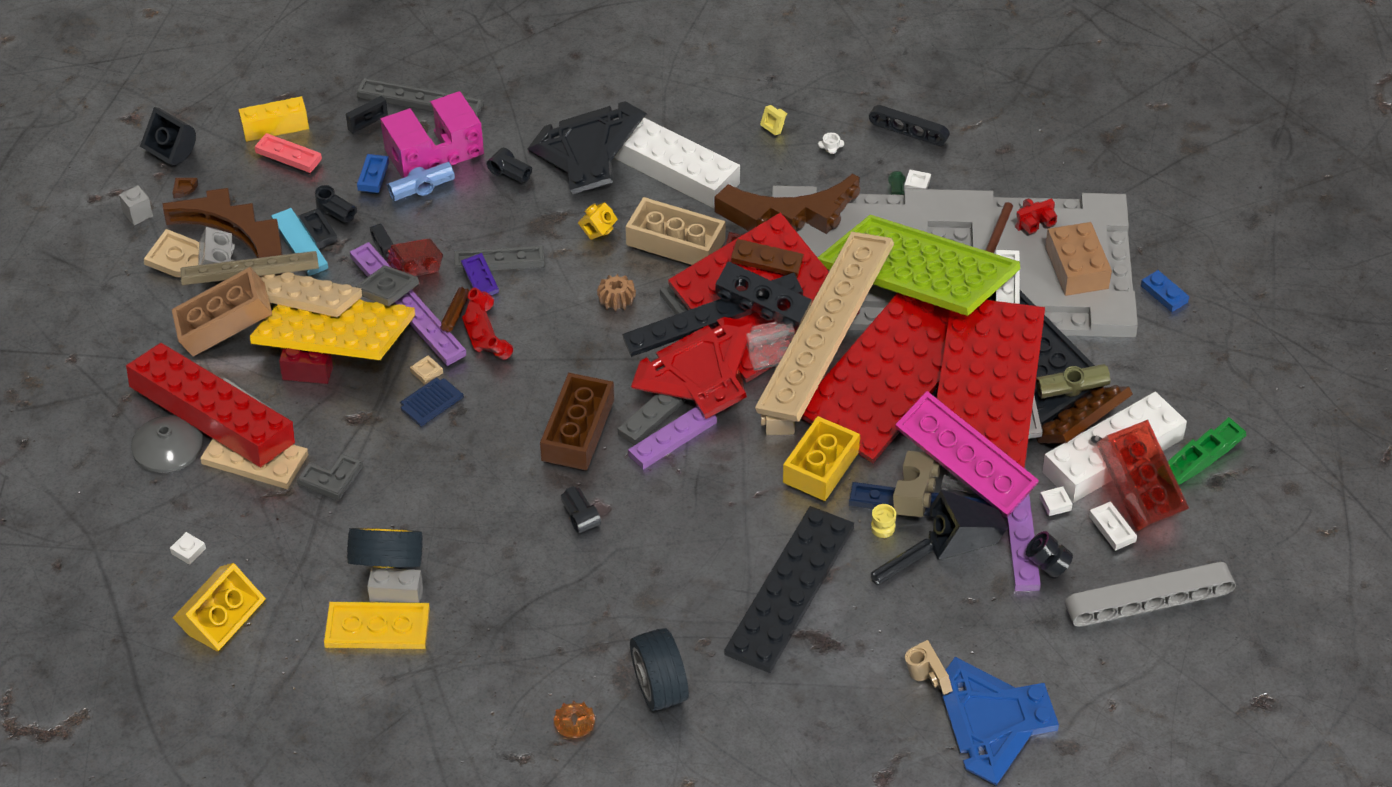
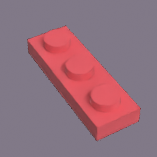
[255,133,322,173]

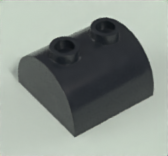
[140,107,196,165]

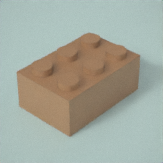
[1045,222,1112,296]

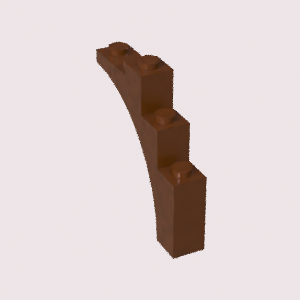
[714,173,860,234]
[162,188,283,258]

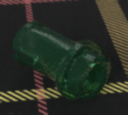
[888,171,905,195]

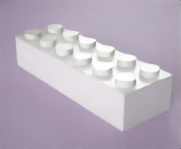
[614,118,740,209]
[1042,391,1187,503]

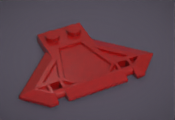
[631,317,754,419]

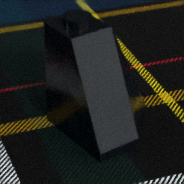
[929,490,1008,560]

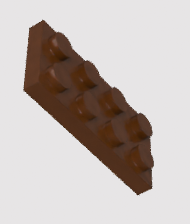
[1036,385,1133,443]

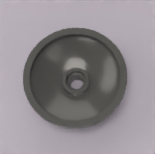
[131,415,203,473]

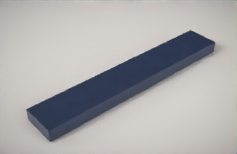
[849,482,994,517]

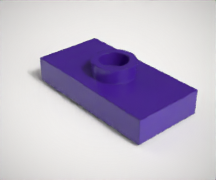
[461,253,499,295]

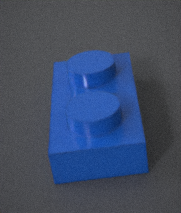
[357,154,389,193]
[1141,270,1189,312]

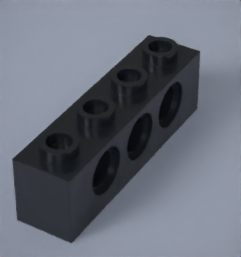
[715,261,812,331]

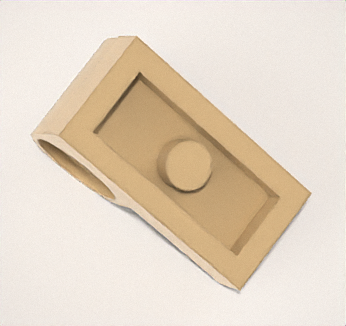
[905,640,953,695]

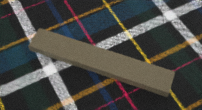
[180,251,319,285]

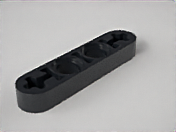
[869,105,950,146]

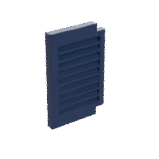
[400,377,464,427]

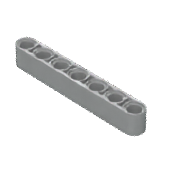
[1065,562,1236,626]

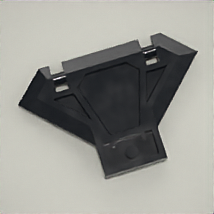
[527,101,647,194]

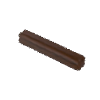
[440,287,469,333]

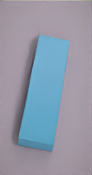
[271,208,329,276]

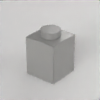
[119,186,153,226]

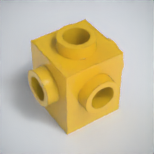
[578,202,618,240]

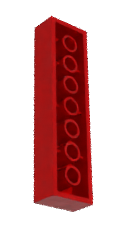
[126,343,295,468]

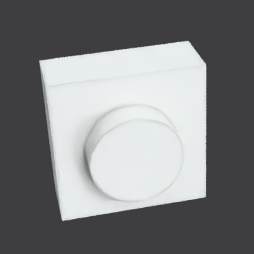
[904,170,931,191]
[1040,486,1073,516]
[170,532,206,565]

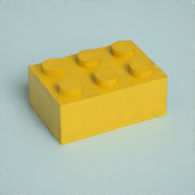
[783,416,860,501]

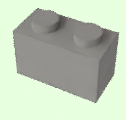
[367,567,423,603]

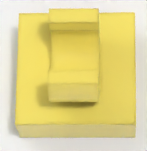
[760,105,788,135]

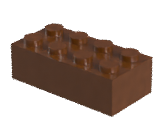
[540,372,614,470]

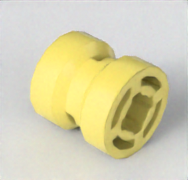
[871,504,896,538]

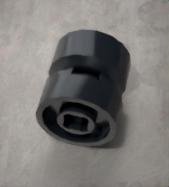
[1025,531,1073,577]

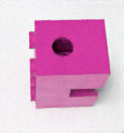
[380,91,484,178]

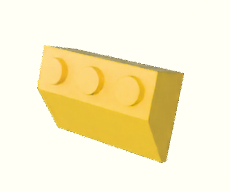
[238,96,309,142]
[172,563,266,651]

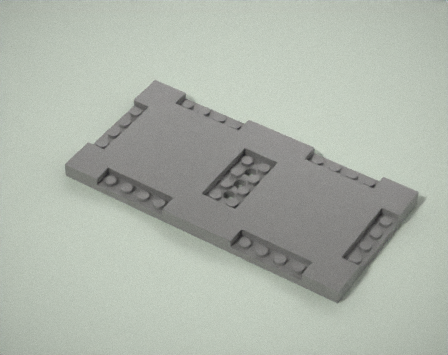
[772,186,1138,337]

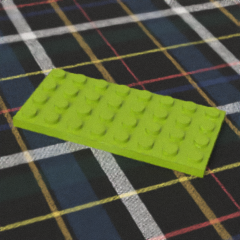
[818,215,1020,316]

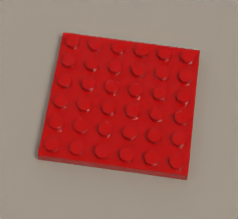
[668,212,860,383]

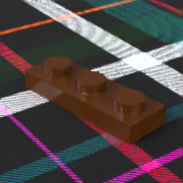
[731,239,804,278]

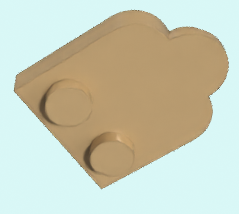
[144,229,199,277]

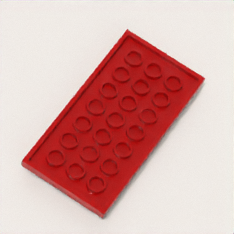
[801,293,950,464]
[936,300,1045,468]

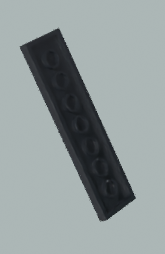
[724,506,854,673]

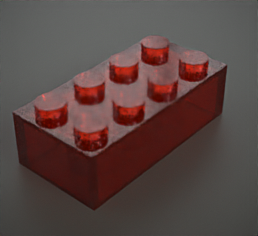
[1096,420,1189,532]

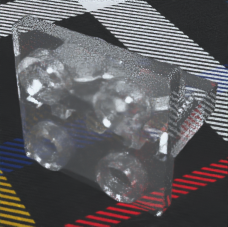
[747,322,795,371]

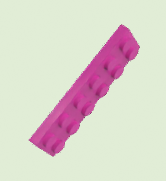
[895,391,1039,518]

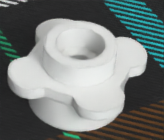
[818,133,844,154]

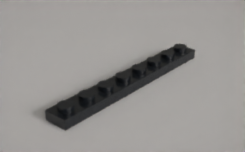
[622,273,803,357]

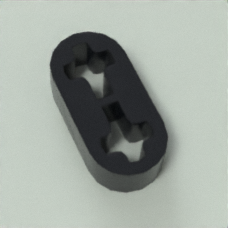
[370,223,396,260]

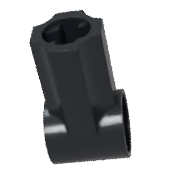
[486,147,532,183]
[315,185,357,223]
[561,486,601,534]

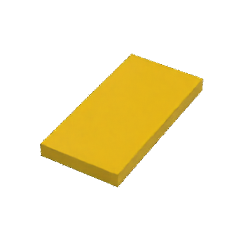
[324,602,430,649]

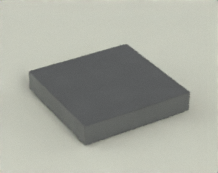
[355,265,419,306]

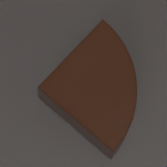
[172,178,198,199]

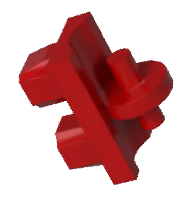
[1015,198,1057,234]

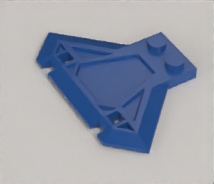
[943,657,1059,786]

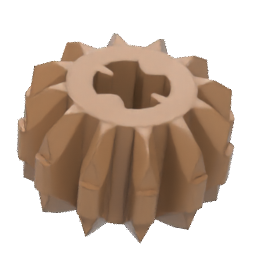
[597,273,636,312]

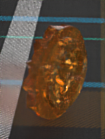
[554,700,595,738]

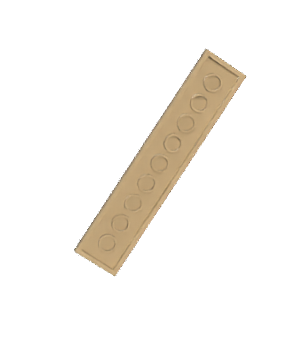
[755,232,894,422]

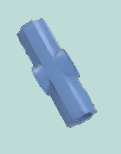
[387,162,455,201]

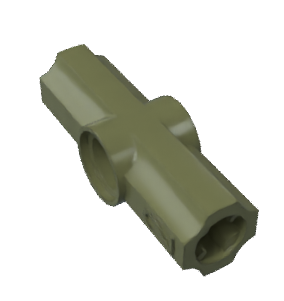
[1036,364,1111,398]

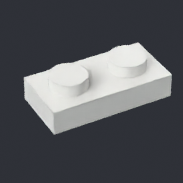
[1089,501,1137,551]

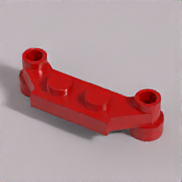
[462,288,513,360]

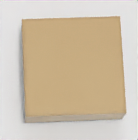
[410,355,443,385]

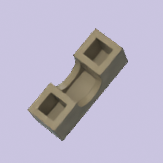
[893,451,940,517]

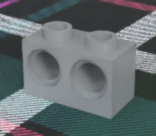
[198,227,235,265]

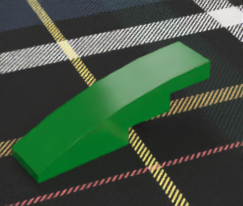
[1158,417,1247,487]

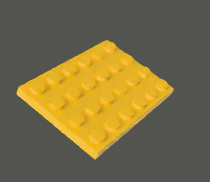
[250,299,415,360]

